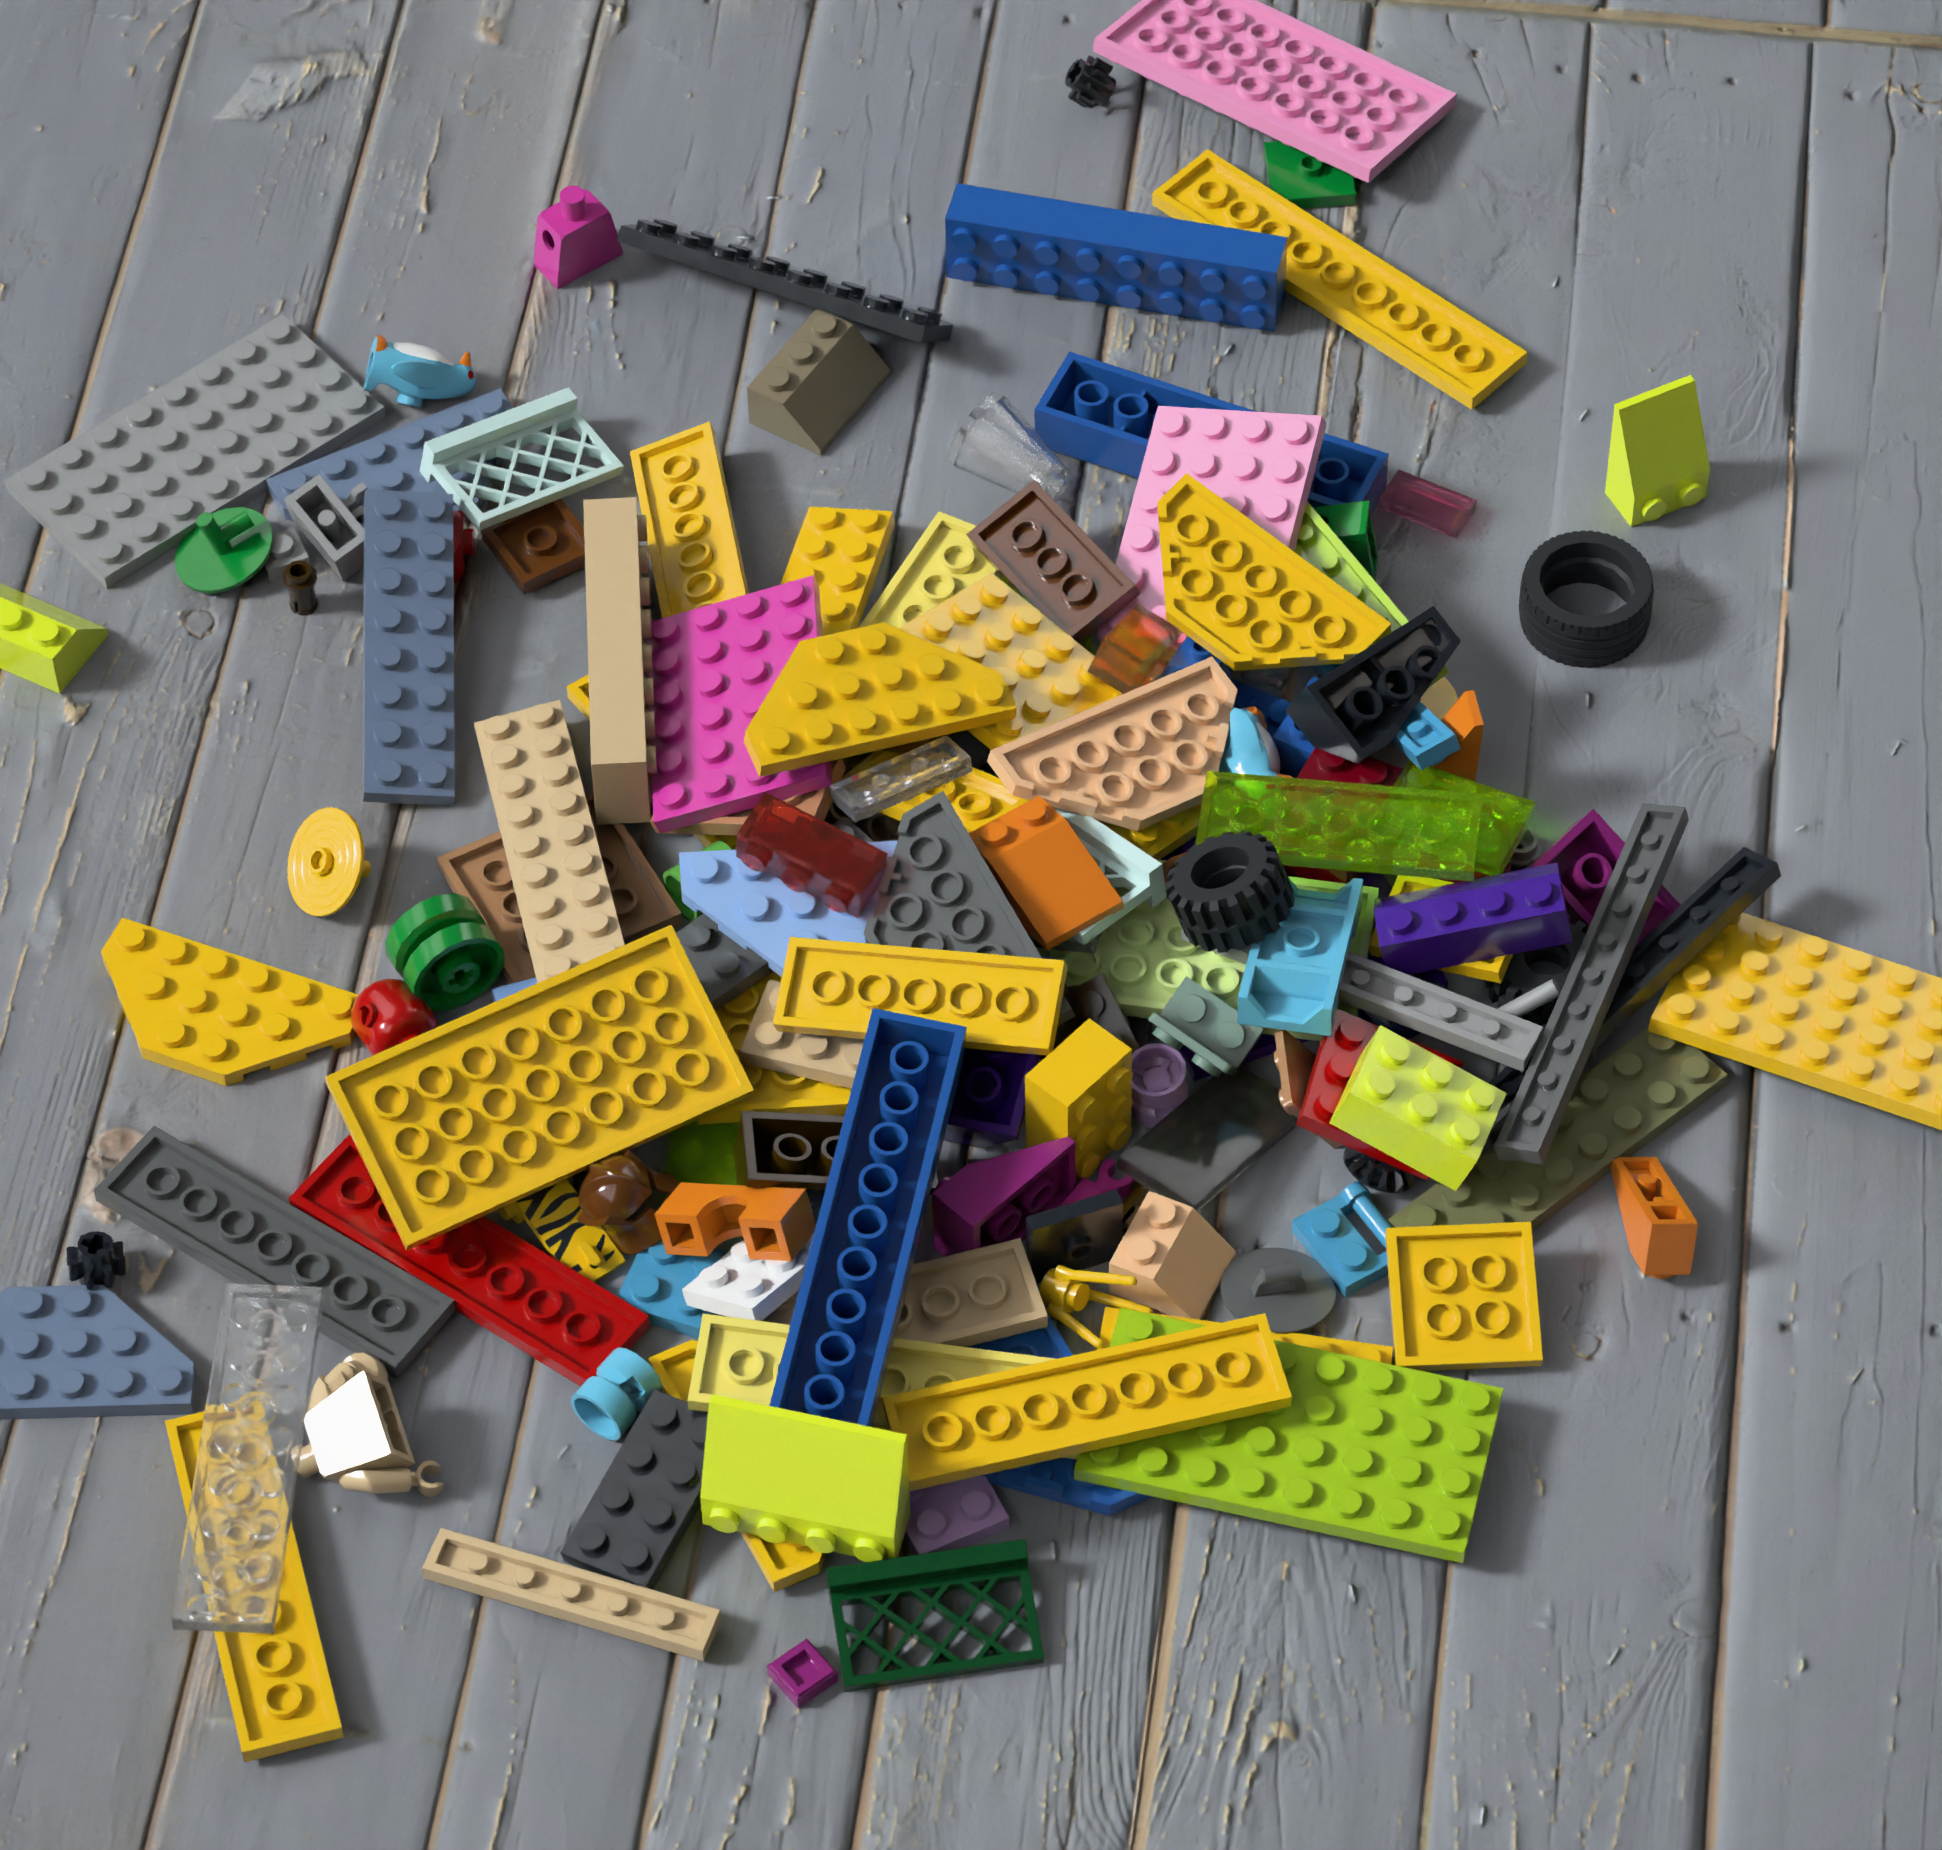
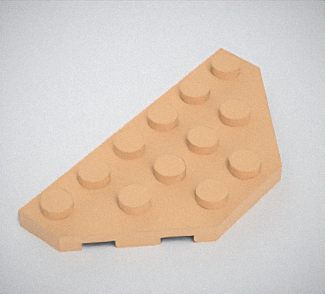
[987,657,1238,831]

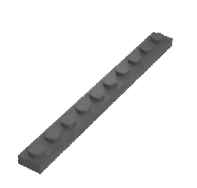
[1494,803,1689,1165]

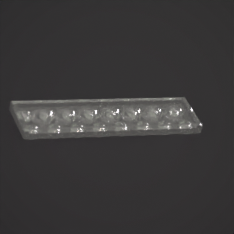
[171,1283,324,1634]

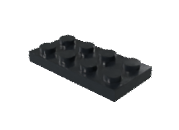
[560,1389,708,1590]

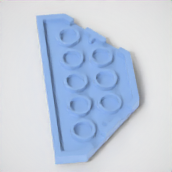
[679,841,897,977]

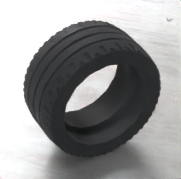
[1519,530,1654,668]

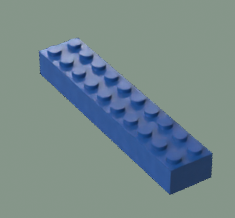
[769,1008,967,1427]

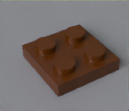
[481,499,585,594]

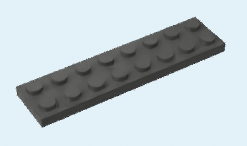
[94,1126,456,1378]

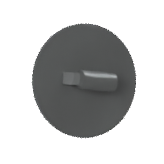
[1220,1248,1336,1334]

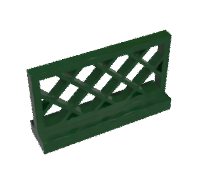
[827,1539,1044,1692]

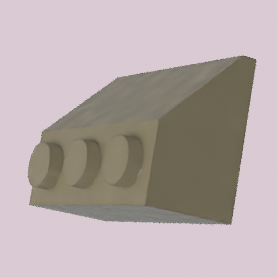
[747,308,890,456]

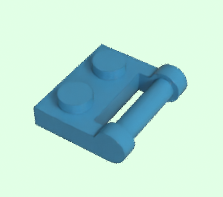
[1291,1181,1392,1298]

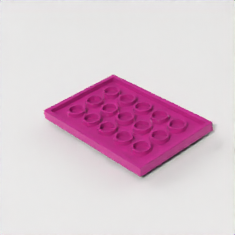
[647,575,832,834]

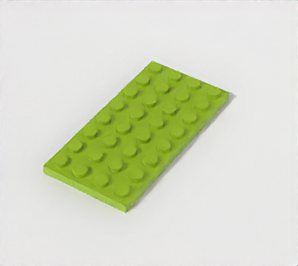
[1074,1308,1504,1563]

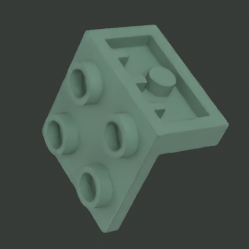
[1148,976,1265,1078]

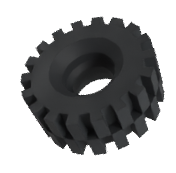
[1486,915,1587,1026]

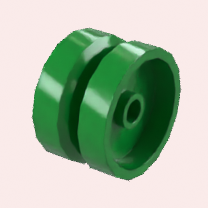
[385,893,505,1012]

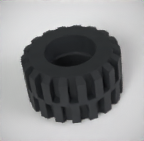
[1166,831,1295,953]

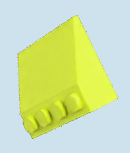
[700,1394,910,1562]

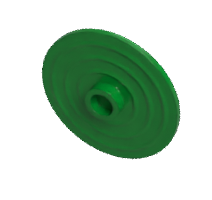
[175,507,274,593]

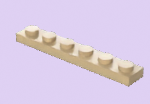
[422,1528,721,1661]

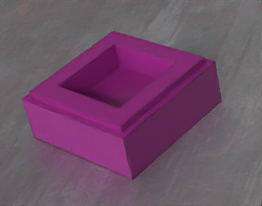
[767,1638,838,1709]

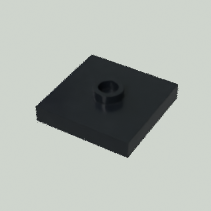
[1026,1190,1123,1284]

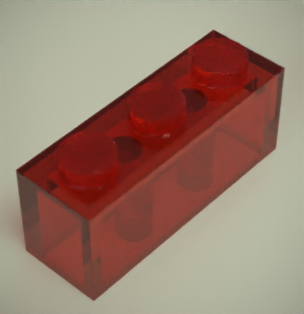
[736,792,888,918]

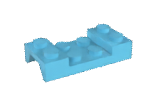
[1237,877,1363,1037]

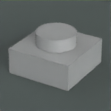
[263,528,310,582]

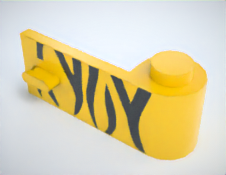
[497,1179,626,1283]

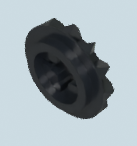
[1343,1147,1416,1193]

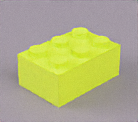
[1329,1025,1507,1191]

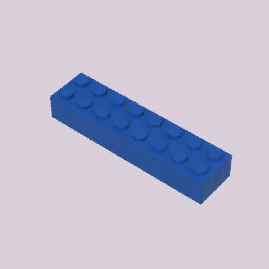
[945,183,1287,332]
[1034,351,1389,514]

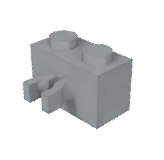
[284,474,368,582]

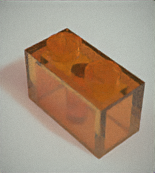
[1087,603,1183,694]

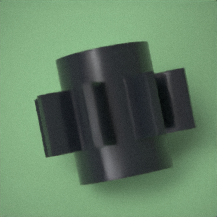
[1065,55,1116,109]
[66,1231,126,1290]

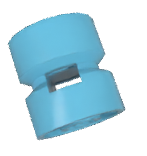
[570,1347,663,1441]

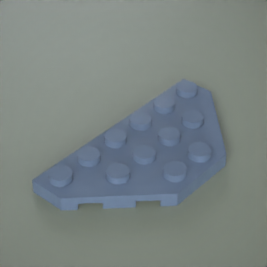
[266,388,513,528]
[0,1285,196,1420]

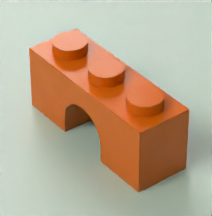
[655,1182,816,1262]

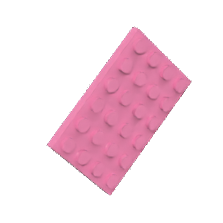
[1096,406,1327,650]

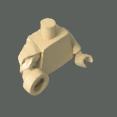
[292,1353,444,1497]

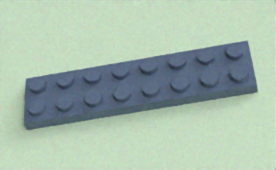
[363,489,455,806]

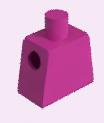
[534,186,623,289]

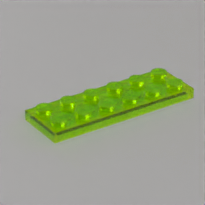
[1196,771,1483,882]

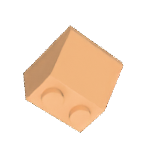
[1109,1191,1236,1320]

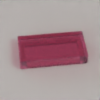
[1379,469,1477,539]

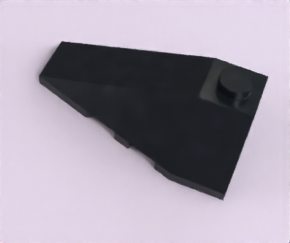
[1285,606,1461,763]

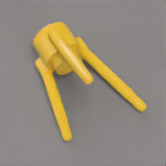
[1039,1265,1153,1349]

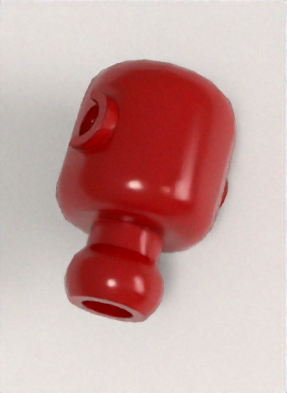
[351,978,438,1056]

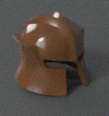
[576,1148,679,1255]

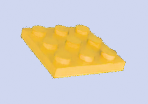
[1385,1222,1543,1371]

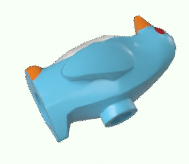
[364,335,477,407]
[1218,706,1294,807]

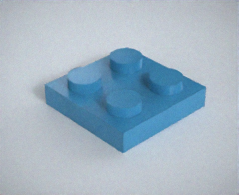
[617,1239,729,1339]

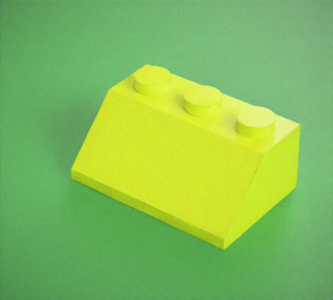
[0,583,109,694]

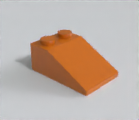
[969,795,1124,950]

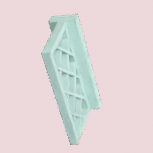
[420,387,624,531]
[1053,807,1167,945]

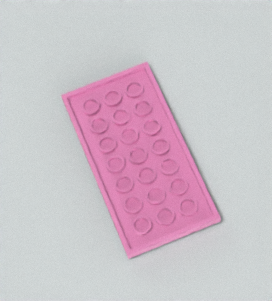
[1093,0,1457,183]

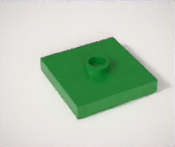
[1264,141,1356,209]

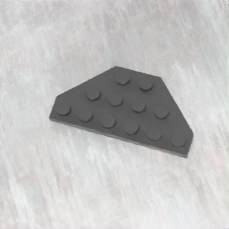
[863,791,1075,1027]

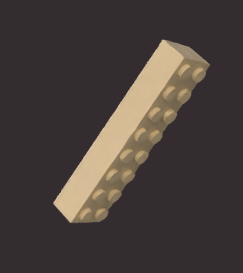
[583,497,657,825]

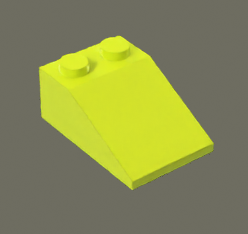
[1605,375,1710,527]

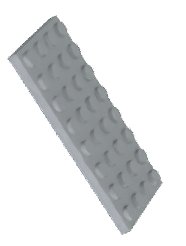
[5,314,386,589]

